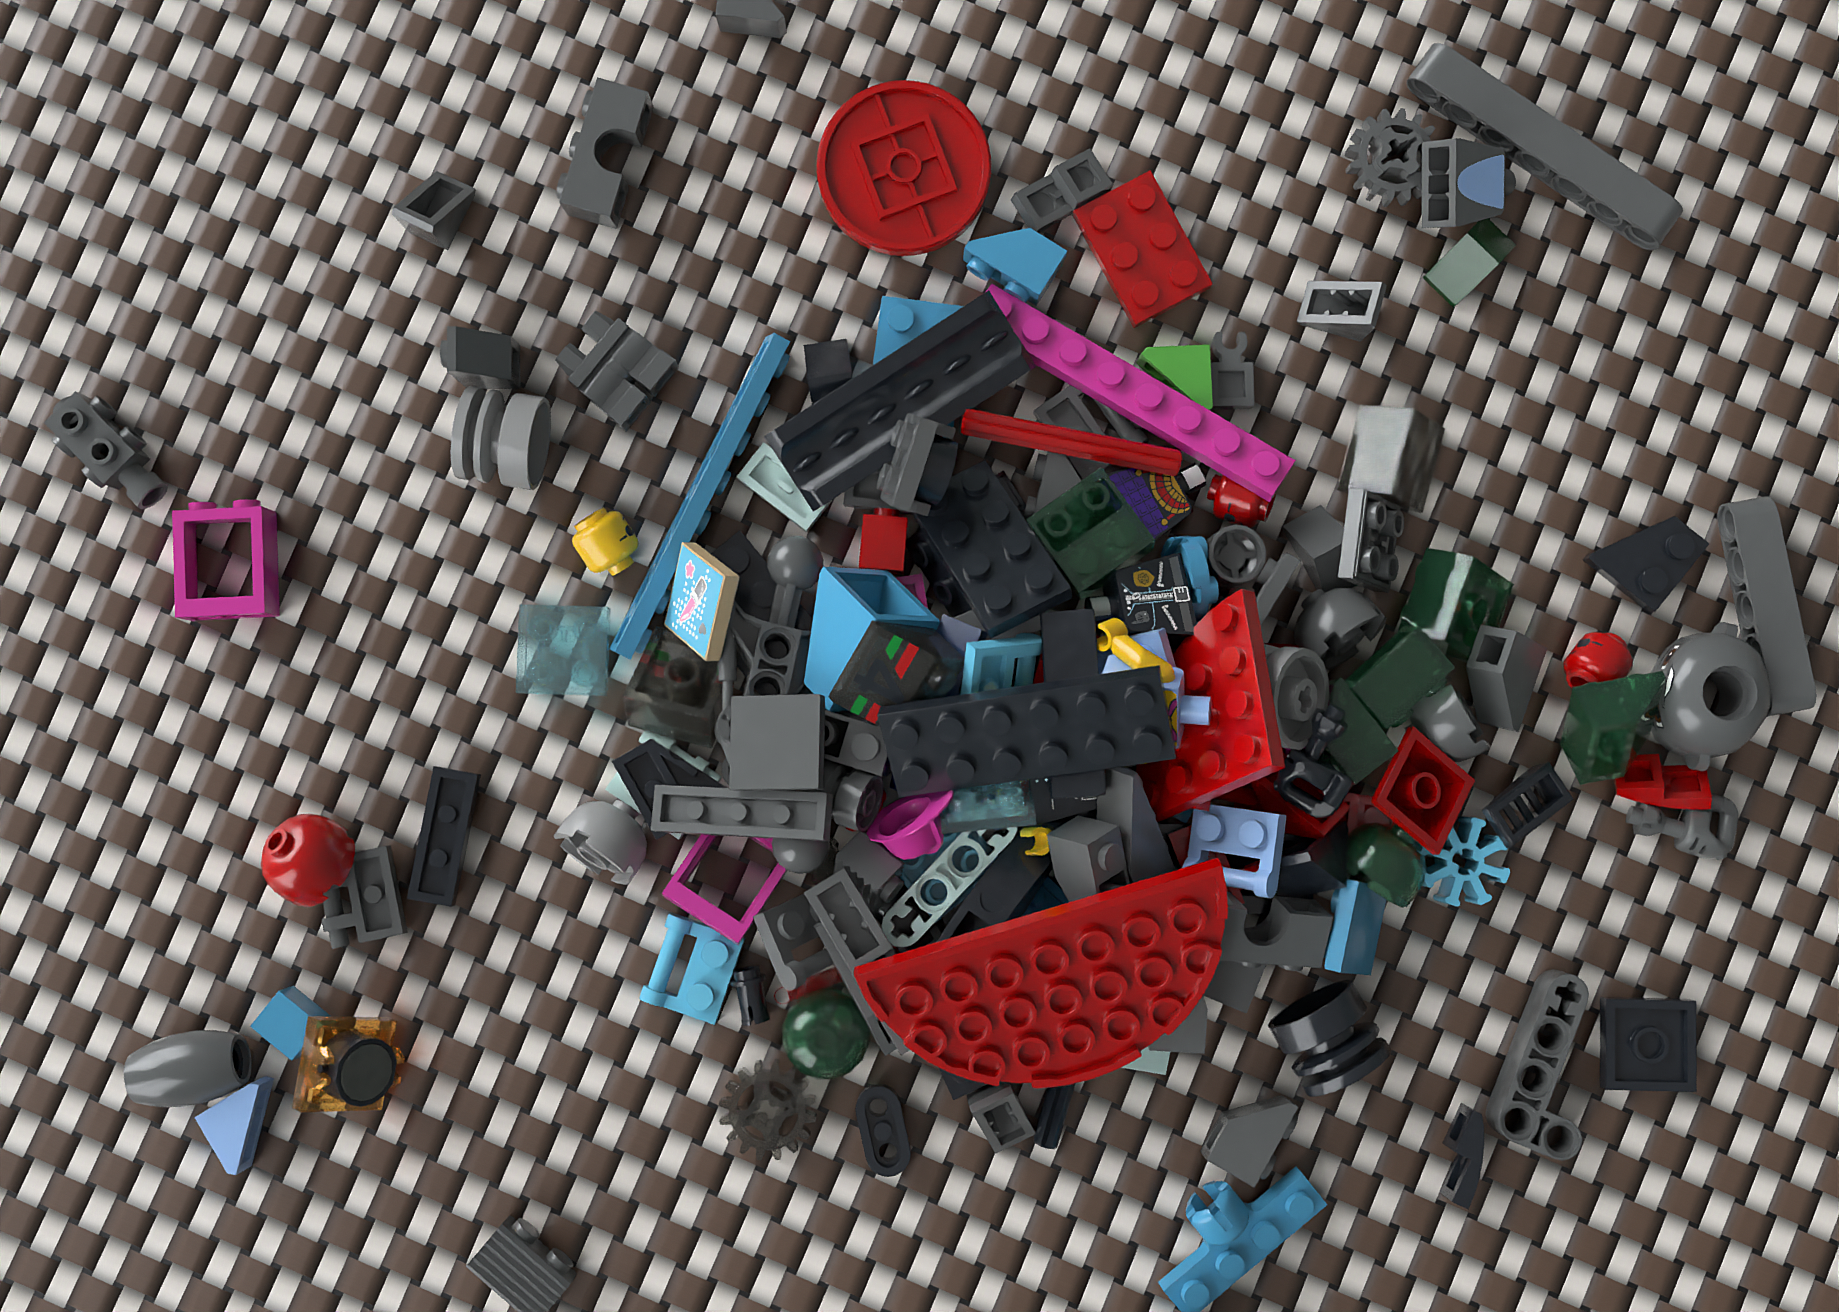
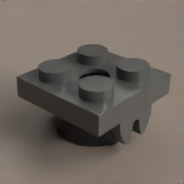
[877,413,958,516]

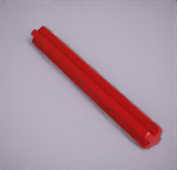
[961,409,1182,476]

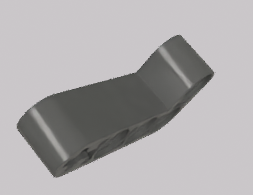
[1485,969,1589,1161]

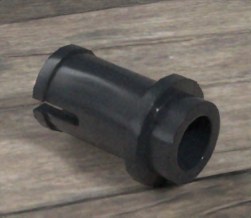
[730,965,770,1026]

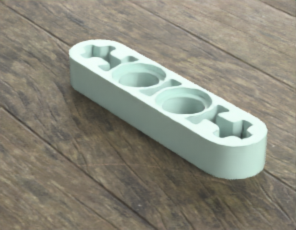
[882,805,1018,947]

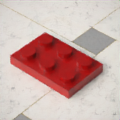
[1072,170,1213,328]

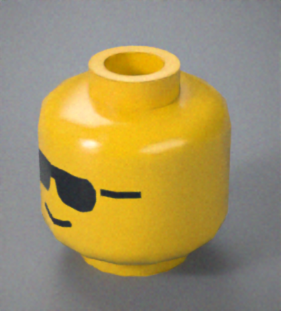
[572,507,639,576]

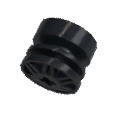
[1268,980,1391,1097]

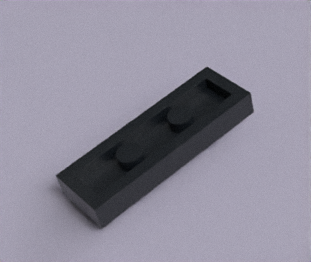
[407,766,481,907]

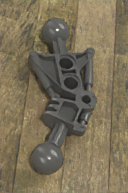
[714,536,830,874]

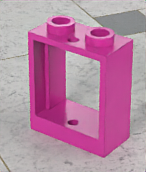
[172,499,280,621]
[662,835,787,945]

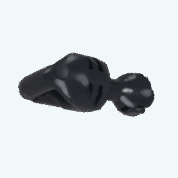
[1273,703,1353,818]

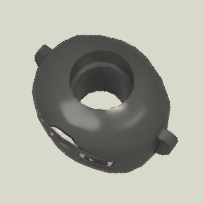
[1645,622,1771,771]

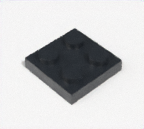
[1600,997,1697,1092]

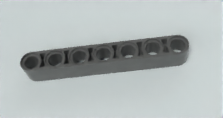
[1406,43,1683,250]

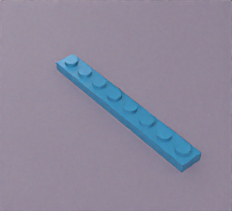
[609,333,790,660]

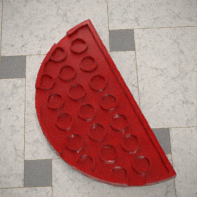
[854,858,1228,1088]

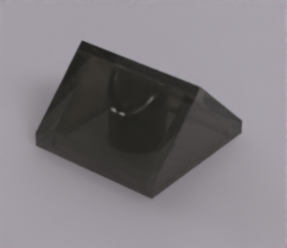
[1336,405,1445,513]

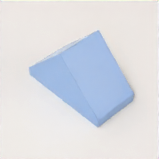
[194,1076,274,1175]

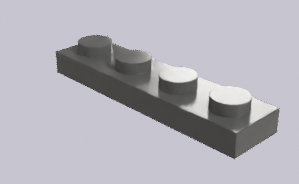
[651,785,833,842]

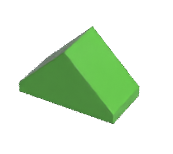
[1136,345,1213,410]

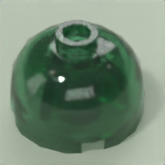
[1347,822,1427,908]
[782,988,870,1080]

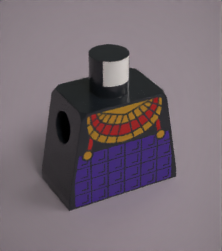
[1093,462,1206,558]

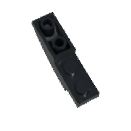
[937,828,1053,942]

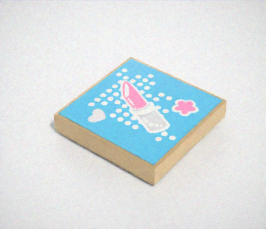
[664,542,740,661]

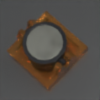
[292,1016,405,1113]

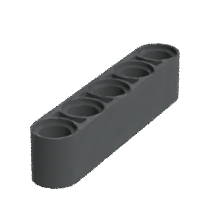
[1717,496,1817,717]

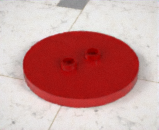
[817,80,991,256]

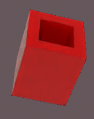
[859,508,908,576]

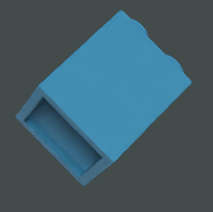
[804,566,941,712]

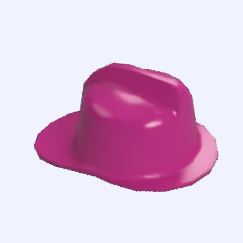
[866,790,954,860]

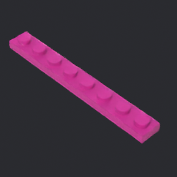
[986,283,1296,502]

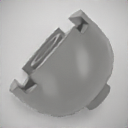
[554,800,647,885]

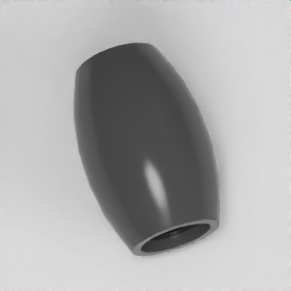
[124,1030,252,1107]

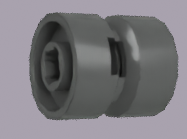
[1206,525,1266,591]
[800,758,884,833]

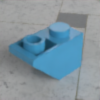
[963,228,1067,306]

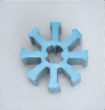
[1410,816,1510,906]

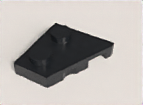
[1583,516,1710,613]
[611,739,727,840]

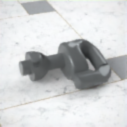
[1626,792,1739,860]

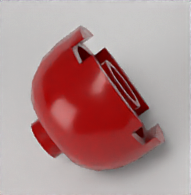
[261,814,355,907]

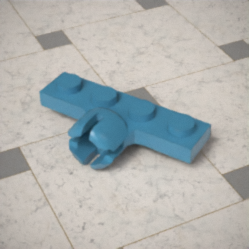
[1158,1166,1327,1312]

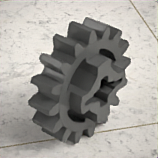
[1345,108,1436,207]

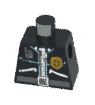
[1084,553,1197,649]

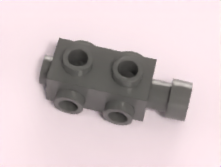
[43,391,168,509]

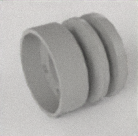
[450,386,551,490]

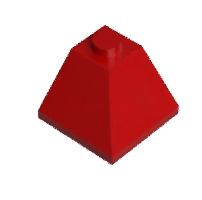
[1370,727,1475,855]

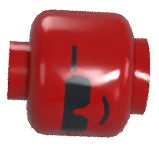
[1207,474,1277,528]
[1563,632,1633,698]

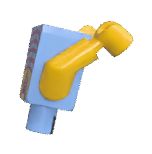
[1097,618,1212,765]

